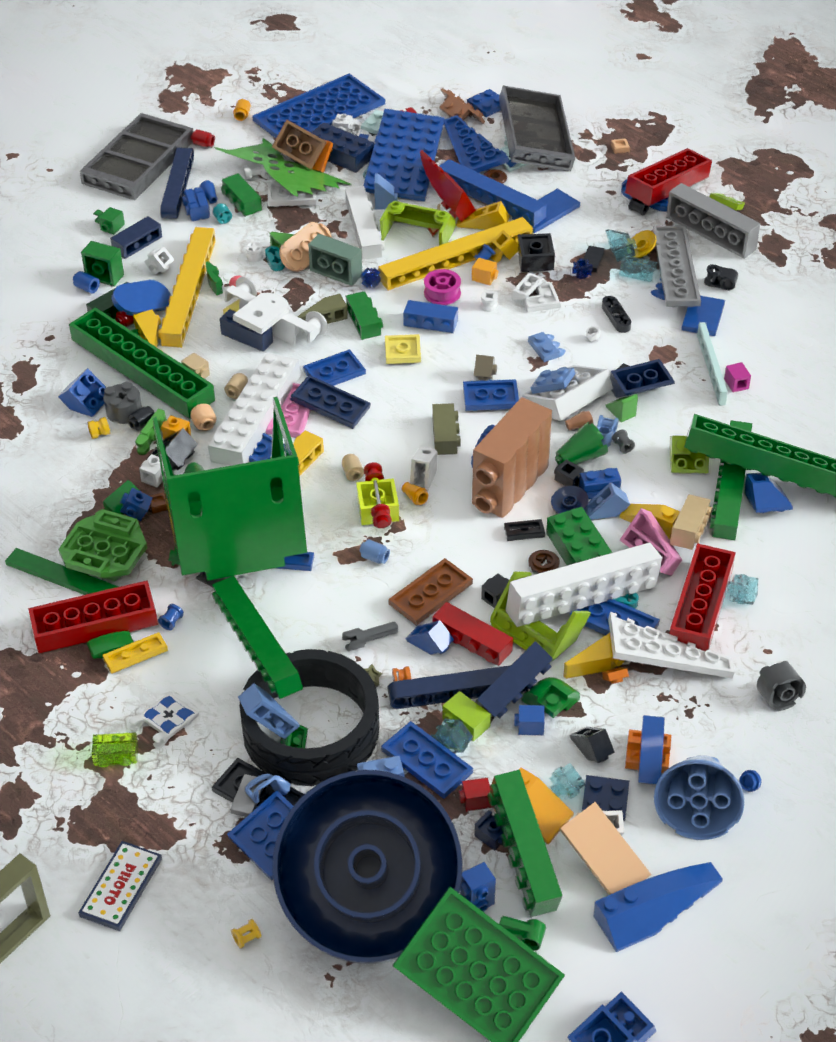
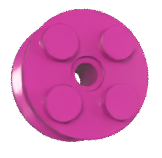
[424,269,461,305]

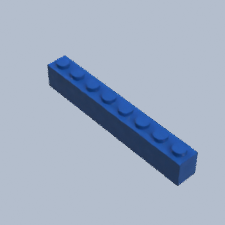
[439,159,546,226]

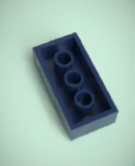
[311,122,374,173]

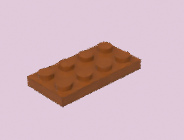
[388,558,473,626]

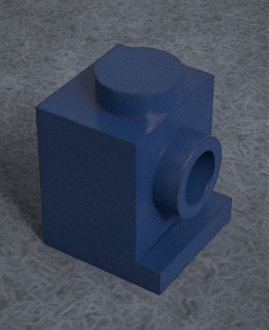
[474,810,503,851]

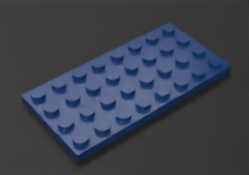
[252,73,385,138]
[363,109,445,202]

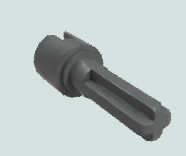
[342,621,398,651]

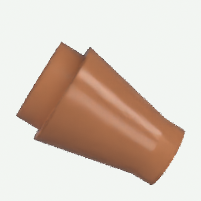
[565,410,594,431]

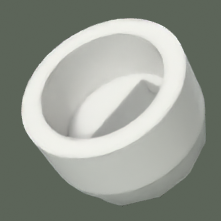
[585,326,600,341]

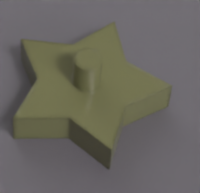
[364,664,383,687]

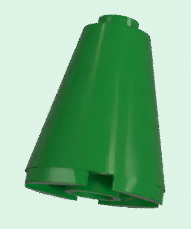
[555,422,608,465]

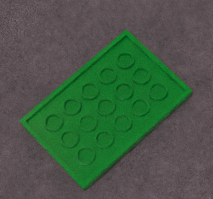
[392,887,565,1042]

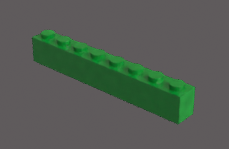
[710,420,753,540]

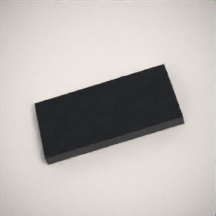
[212,757,305,808]

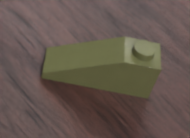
[297,294,348,324]

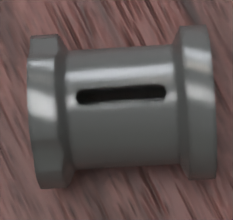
[612,429,635,454]

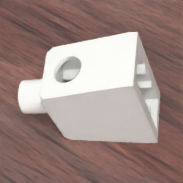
[410,447,438,492]

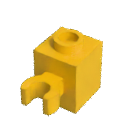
[490,230,518,263]

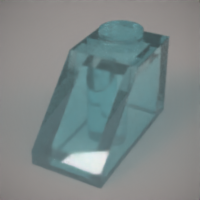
[605,229,637,262]

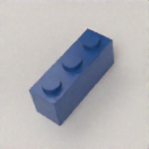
[403,300,458,333]

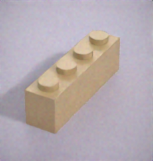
[670,494,713,550]

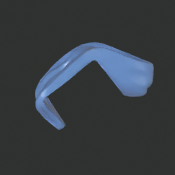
[245,774,291,803]

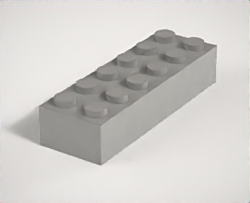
[666,183,760,259]

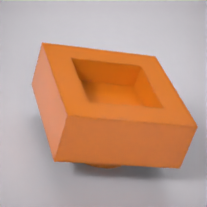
[602,667,629,684]

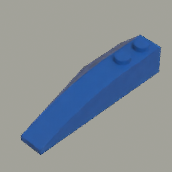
[593,862,723,953]

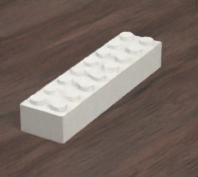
[208,353,301,466]
[506,543,662,627]

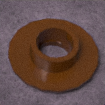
[483,169,507,184]

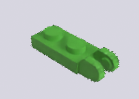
[135,409,167,455]

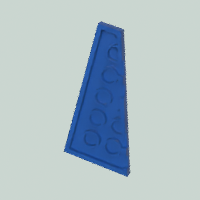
[444,115,510,173]

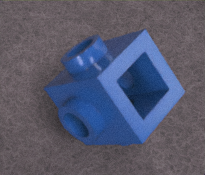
[120,488,152,521]

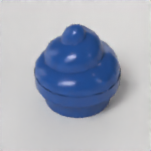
[739,769,762,792]

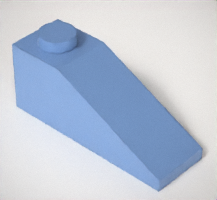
[238,684,300,739]

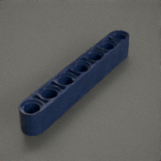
[160,147,194,219]
[387,665,528,709]

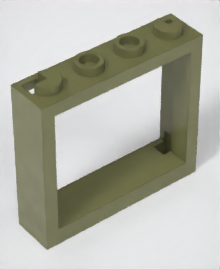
[0,853,50,964]

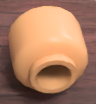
[190,404,217,431]

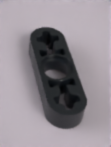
[602,296,631,333]

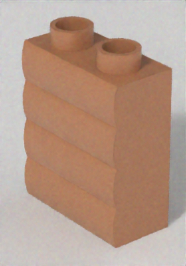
[472,397,552,518]

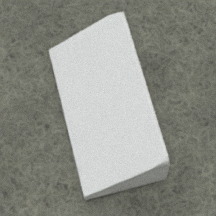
[511,273,543,300]

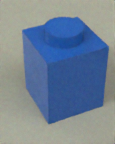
[514,705,545,735]

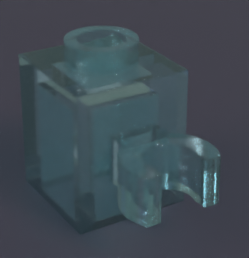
[431,719,473,753]

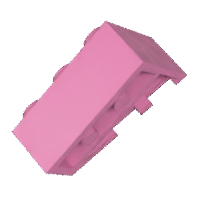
[620,508,682,576]

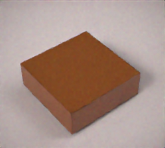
[150,492,167,514]

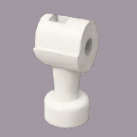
[244,162,273,180]

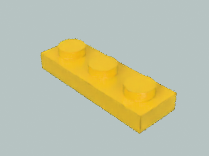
[103,632,168,674]

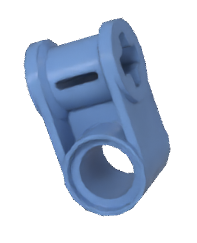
[597,415,618,447]

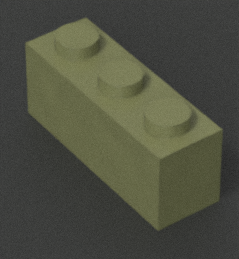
[432,403,461,455]

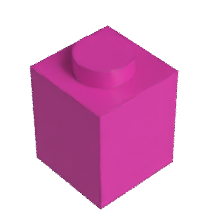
[724,362,751,392]

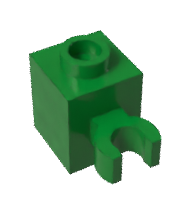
[93,207,125,235]

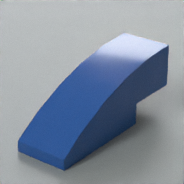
[638,715,665,784]

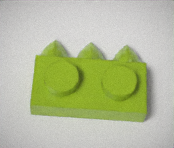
[709,193,745,211]

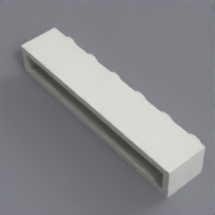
[345,186,384,260]

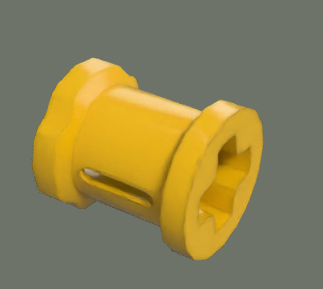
[231,919,261,949]

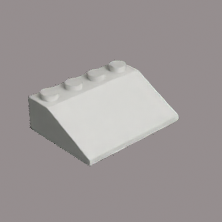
[521,365,613,421]

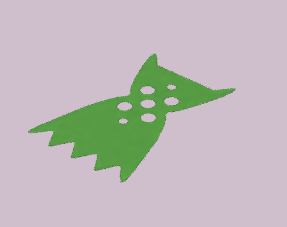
[214,138,352,197]

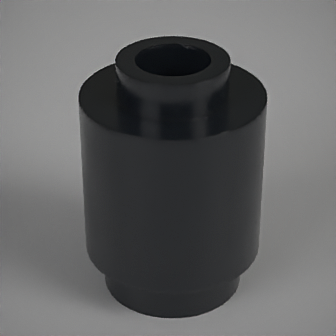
[128,406,155,431]

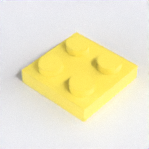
[385,334,421,364]

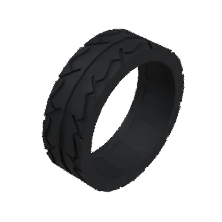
[239,649,380,786]

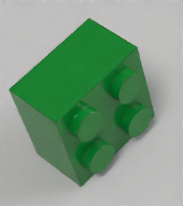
[81,241,124,287]

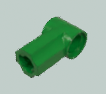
[499,916,546,951]

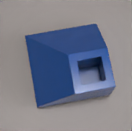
[58,368,106,417]
[744,473,793,513]

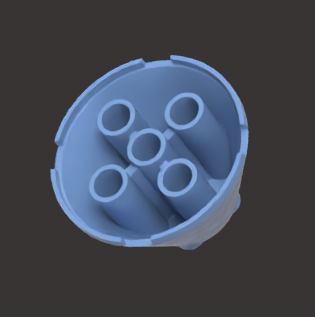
[654,755,744,840]

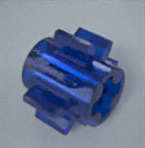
[572,258,593,279]
[360,267,381,288]

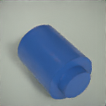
[73,271,100,294]

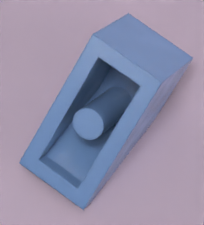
[374,174,398,209]
[585,482,630,520]

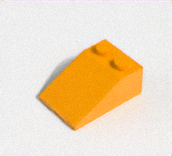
[495,767,574,845]

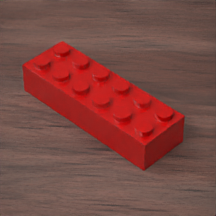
[625,148,712,206]
[669,544,736,651]
[28,580,158,654]

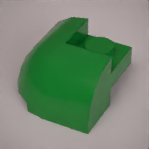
[521,677,580,718]

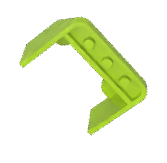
[380,201,456,245]
[490,571,591,662]

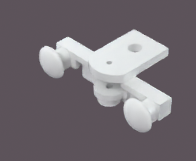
[225,277,328,345]

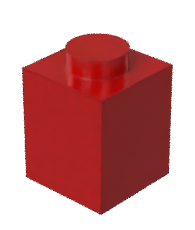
[458,777,492,812]

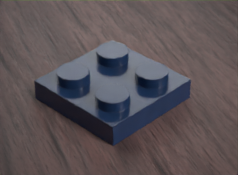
[582,775,630,821]

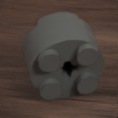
[103,382,142,424]
[757,661,806,711]

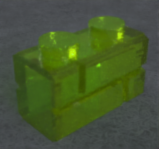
[92,732,138,767]

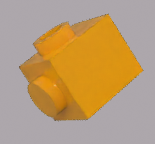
[472,258,499,285]
[161,416,191,439]

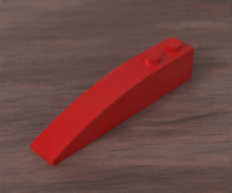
[420,150,476,222]

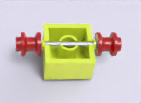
[356,462,399,528]

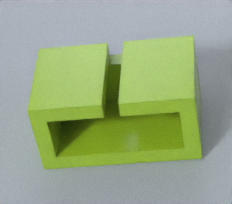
[442,691,491,742]

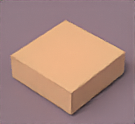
[611,138,630,154]

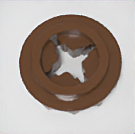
[528,550,560,574]

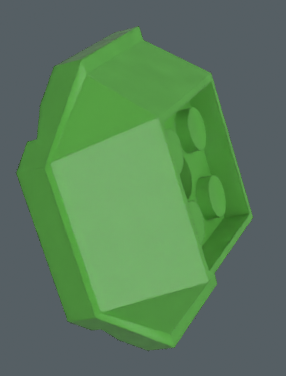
[58,509,147,582]

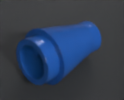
[200,180,218,204]

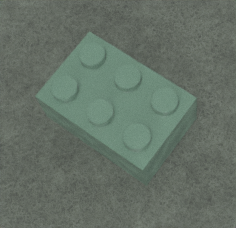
[308,234,363,286]

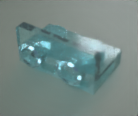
[619,256,658,282]

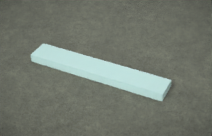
[697,322,728,406]

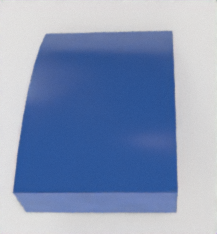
[567,991,657,1042]

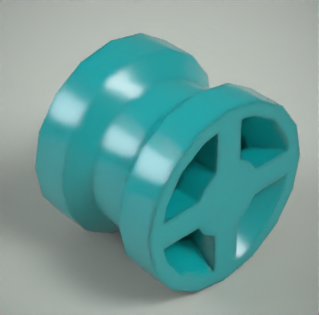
[212,203,232,224]

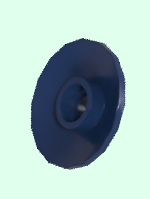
[551,486,589,514]

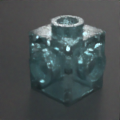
[727,574,759,605]
[549,763,586,800]

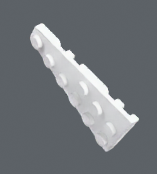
[608,612,735,678]

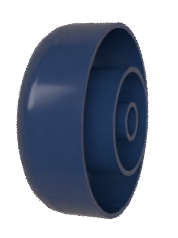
[273,770,463,964]

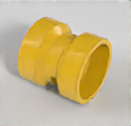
[87,417,110,439]

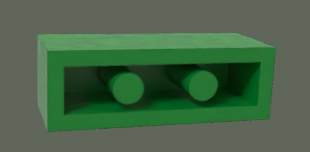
[221,173,262,216]
[345,291,383,340]

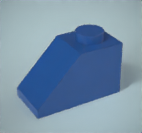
[405,620,454,655]

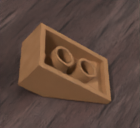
[272,120,327,170]

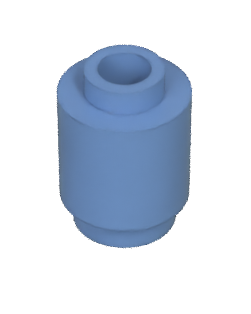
[360,539,390,564]

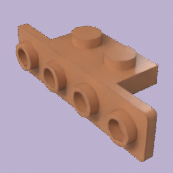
[439,88,485,124]

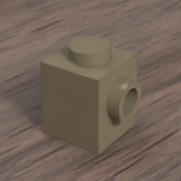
[474,354,497,381]

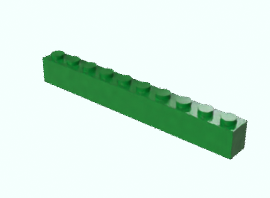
[211,576,303,699]

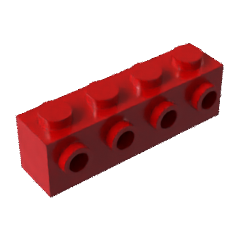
[432,602,513,666]

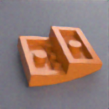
[625,729,672,773]

